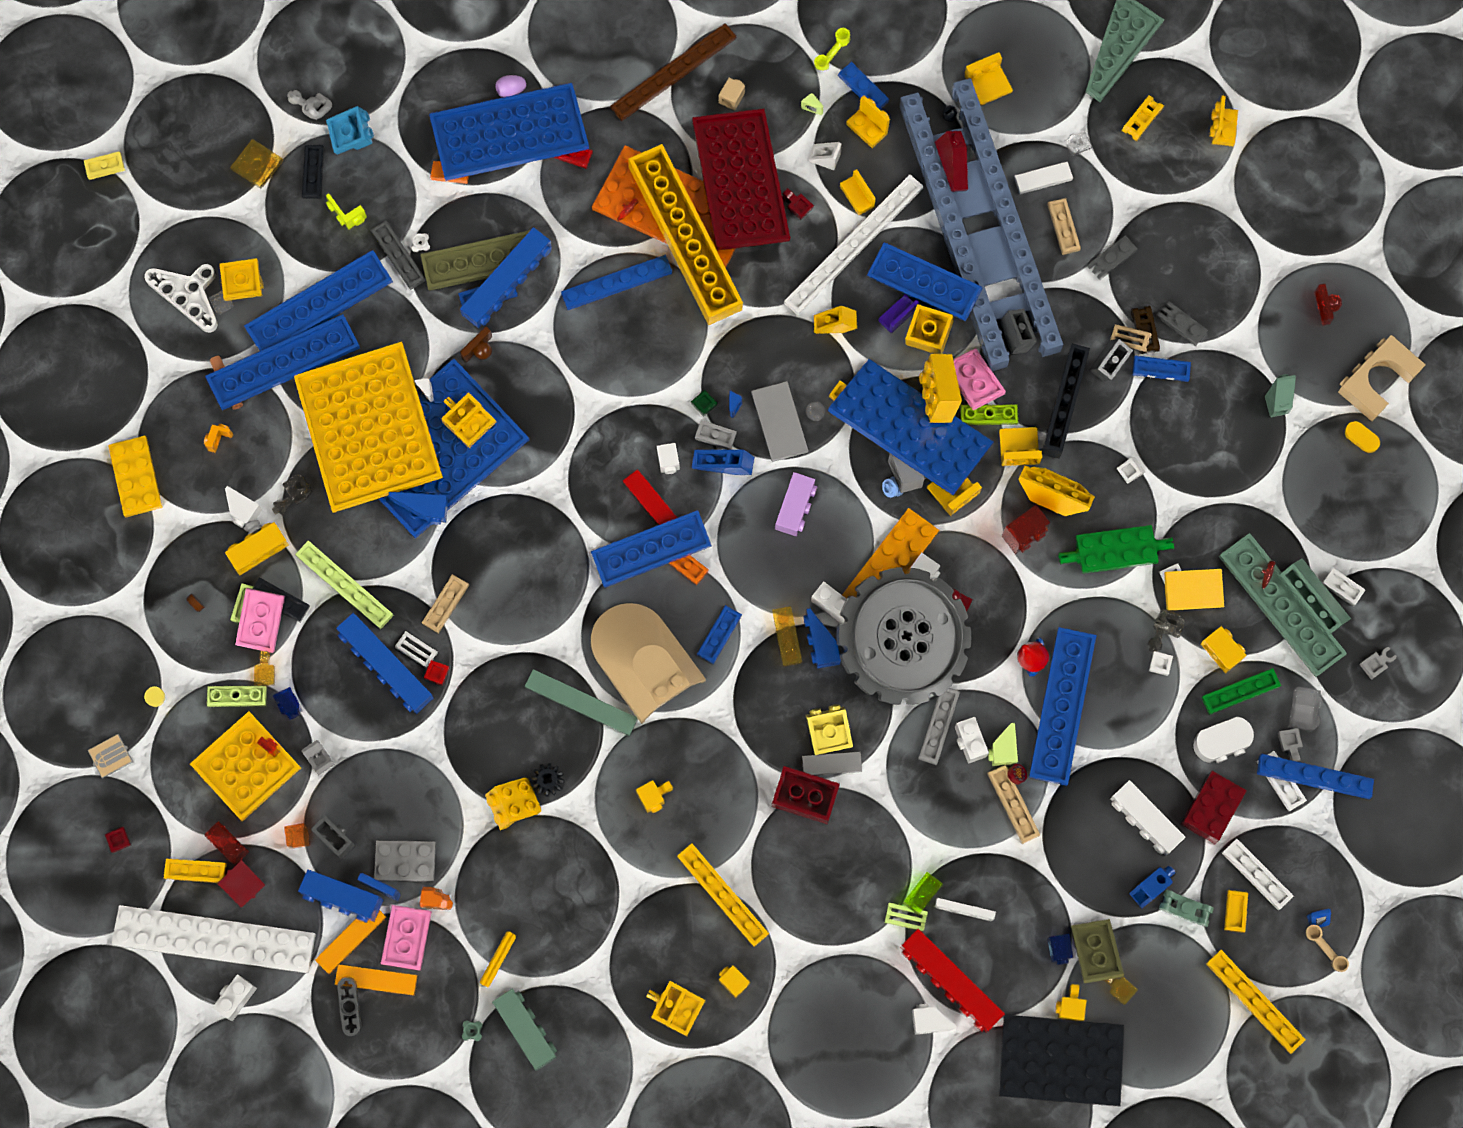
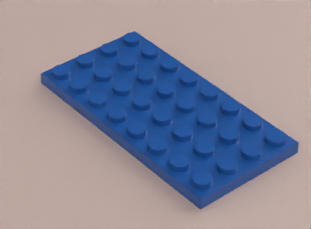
[429,83,589,181]
[828,359,993,496]

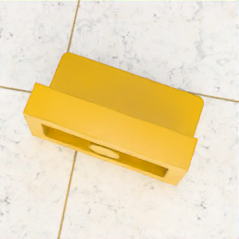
[840,169,876,216]

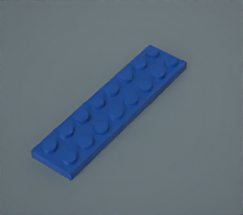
[244,250,393,351]
[205,314,360,410]
[1029,627,1096,786]

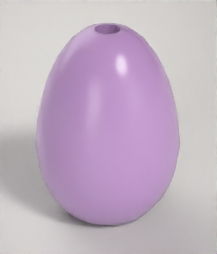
[496,75,526,97]

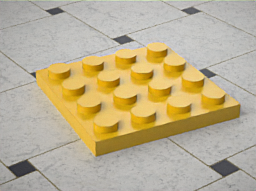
[190,711,301,821]

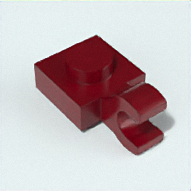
[782,188,814,220]

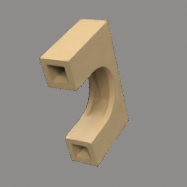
[1338,335,1426,422]

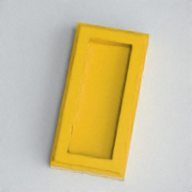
[1224,890,1248,933]

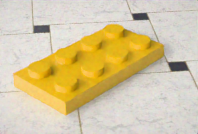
[108,436,163,517]

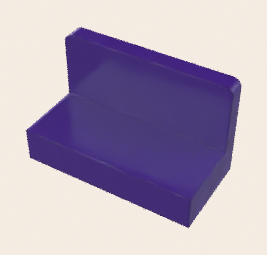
[878,294,919,334]

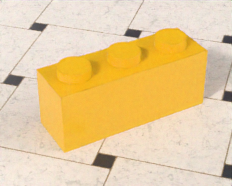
[225,522,289,575]

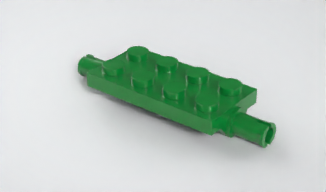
[1058,525,1174,574]

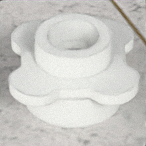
[411,233,430,252]

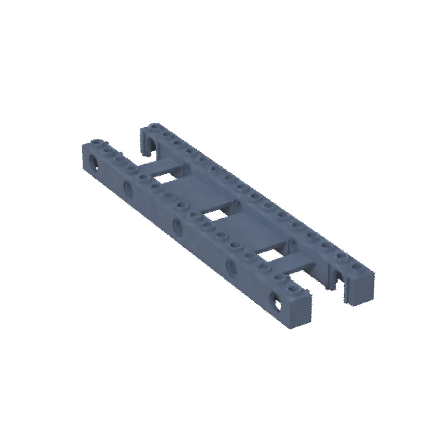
[899,78,1063,371]

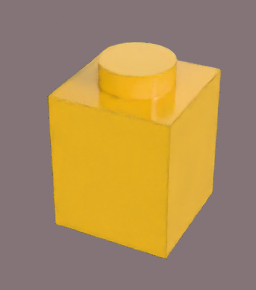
[719,965,750,998]

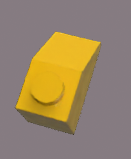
[814,306,857,334]

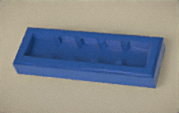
[1132,356,1191,382]

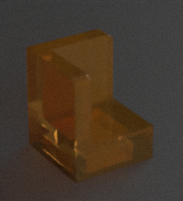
[284,823,310,849]

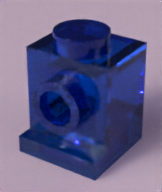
[272,687,303,720]

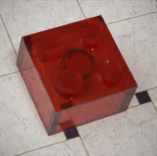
[1002,505,1050,554]

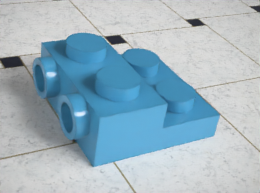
[326,106,374,155]

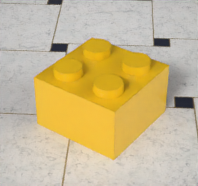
[905,304,953,354]

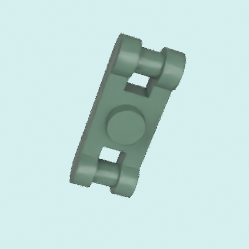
[1159,890,1214,927]

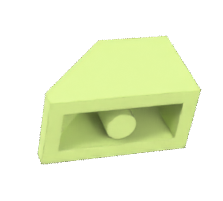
[988,723,1018,766]

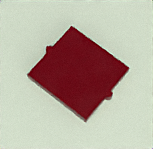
[217,860,265,908]

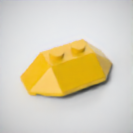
[1019,466,1095,516]

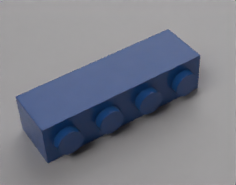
[298,869,383,923]

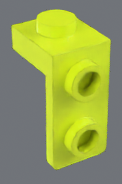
[326,193,367,230]

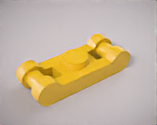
[1122,95,1164,141]

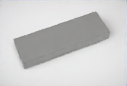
[802,752,862,776]

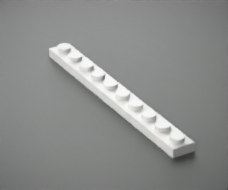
[784,175,923,315]

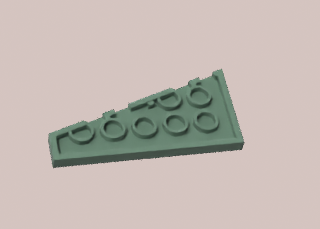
[1086,0,1164,102]

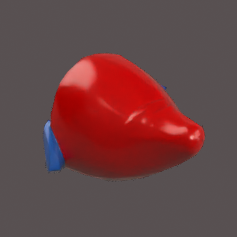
[1017,637,1049,676]

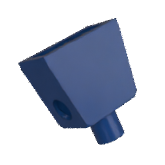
[1129,866,1176,908]

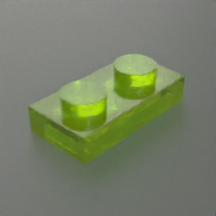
[903,872,943,916]

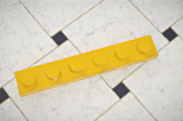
[677,844,769,947]
[1206,950,1306,1054]

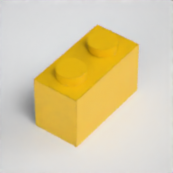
[1201,626,1247,674]

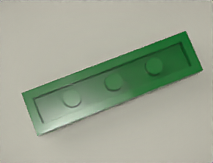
[1201,668,1281,715]

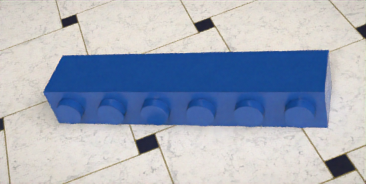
[460,227,552,329]
[336,613,434,714]

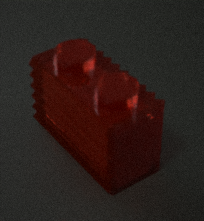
[205,822,249,865]

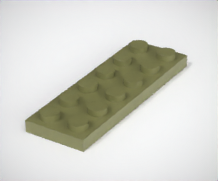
[421,230,530,291]

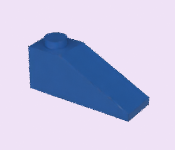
[692,450,755,475]
[389,492,448,525]

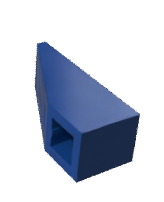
[803,608,841,669]

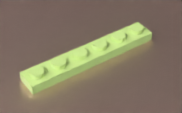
[295,541,394,630]

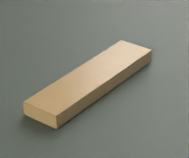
[988,765,1040,844]

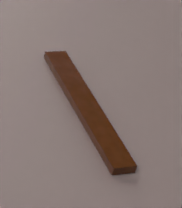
[611,23,737,121]

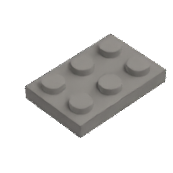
[374,841,436,882]

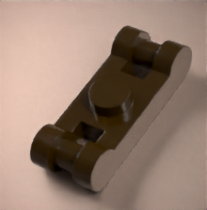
[1131,306,1160,354]

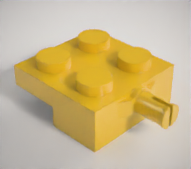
[441,392,496,448]
[646,981,705,1037]

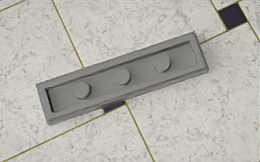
[918,688,960,765]

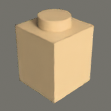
[719,78,745,111]

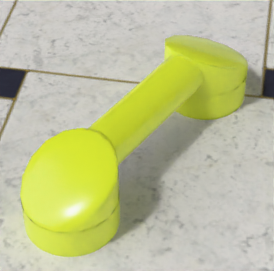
[814,28,850,71]

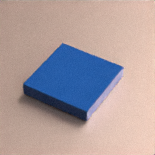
[357,873,401,901]

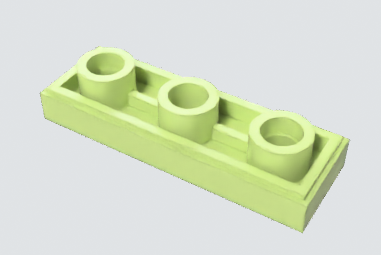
[207,686,267,707]

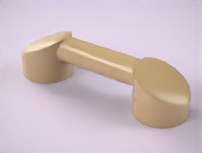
[1305,925,1349,972]

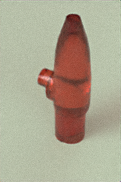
[617,198,639,221]
[1261,561,1276,589]

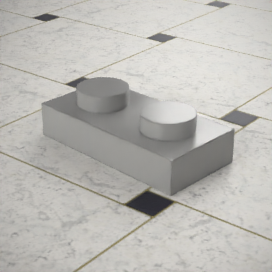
[695,420,737,450]

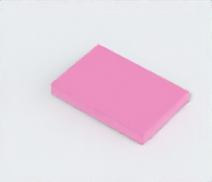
[953,348,1006,410]
[235,588,285,653]
[381,905,432,971]

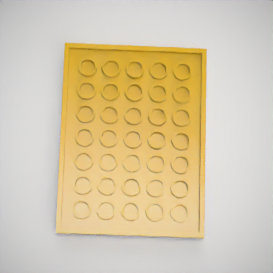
[294,342,443,513]

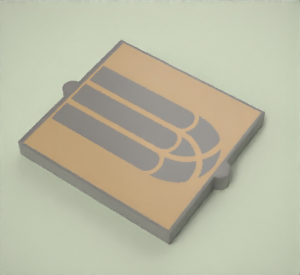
[88,734,133,779]

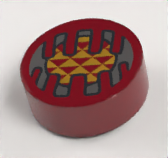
[1007,764,1027,785]

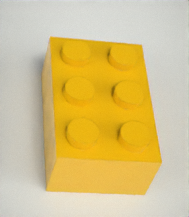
[919,354,962,423]

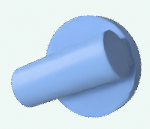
[882,476,903,498]

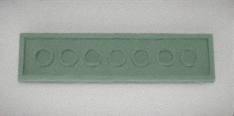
[1219,533,1347,677]

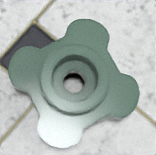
[462,1021,482,1041]

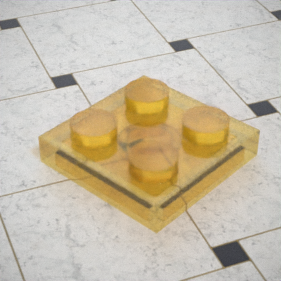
[231,139,283,189]

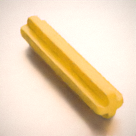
[480,931,516,987]

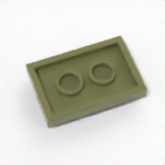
[1070,919,1124,983]

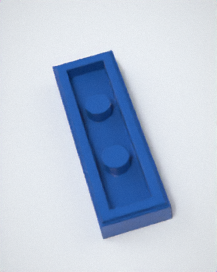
[697,605,742,665]

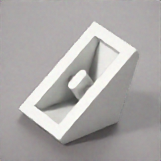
[808,142,841,170]

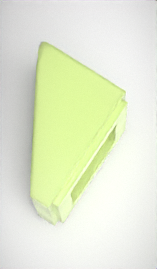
[801,93,823,115]

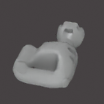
[287,90,332,120]

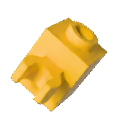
[636,780,673,813]
[1055,984,1086,1021]

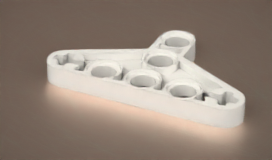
[144,264,218,333]

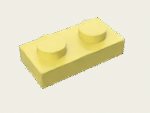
[84,151,125,180]

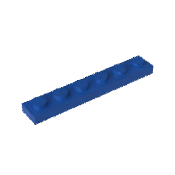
[561,255,672,310]
[1257,754,1374,799]

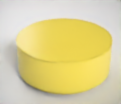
[144,687,165,707]

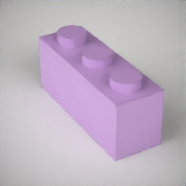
[775,472,817,537]

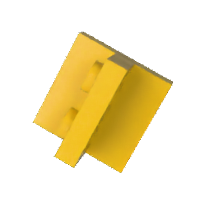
[220,258,264,301]

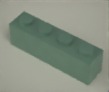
[1280,559,1351,635]
[492,988,557,1071]

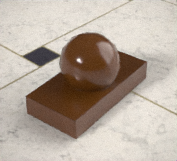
[460,327,493,363]

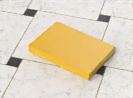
[1164,569,1224,611]

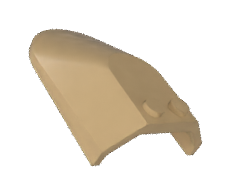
[591,603,706,724]

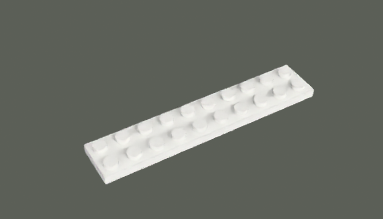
[111,905,316,974]

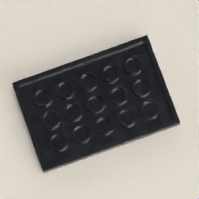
[999,1015,1124,1107]

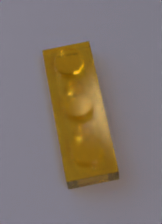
[772,606,802,667]

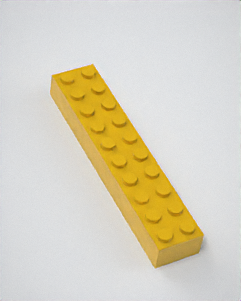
[629,144,743,325]

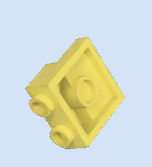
[806,704,853,755]

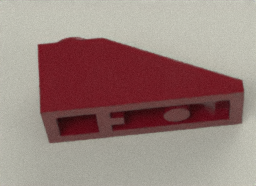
[935,131,968,192]

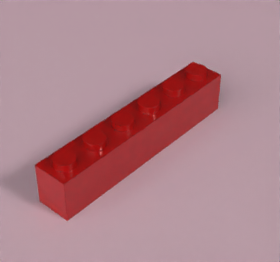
[900,929,1005,1033]

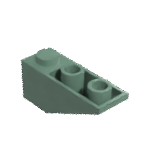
[1265,374,1296,417]

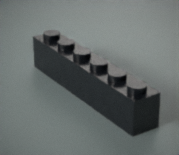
[1042,343,1090,459]

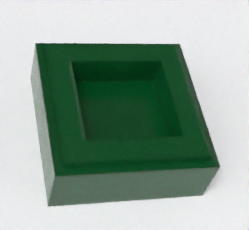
[691,390,717,417]

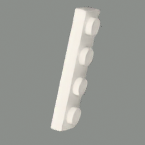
[1222,839,1293,910]

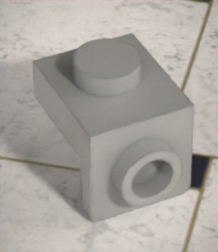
[302,740,335,776]

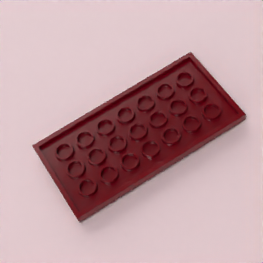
[692,109,790,251]

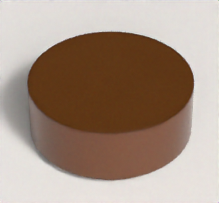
[186,593,205,612]

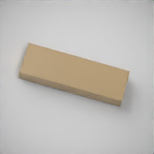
[1047,198,1081,255]
[422,574,469,634]

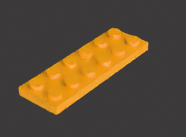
[842,508,939,599]

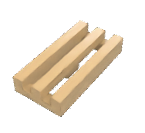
[1110,324,1152,352]

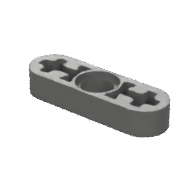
[337,977,362,1036]

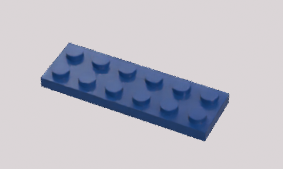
[867,242,983,322]
[591,510,712,588]

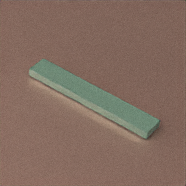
[525,669,638,736]

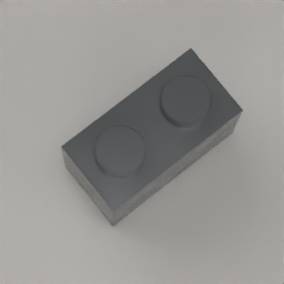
[999,309,1037,355]
[1089,339,1133,381]

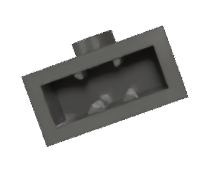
[310,815,356,860]

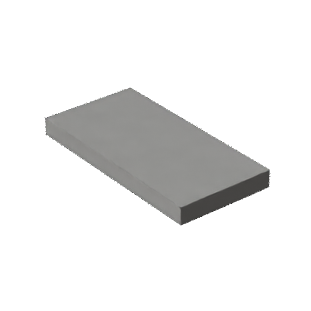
[751,381,808,462]

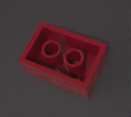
[771,766,840,825]
[1180,771,1247,844]

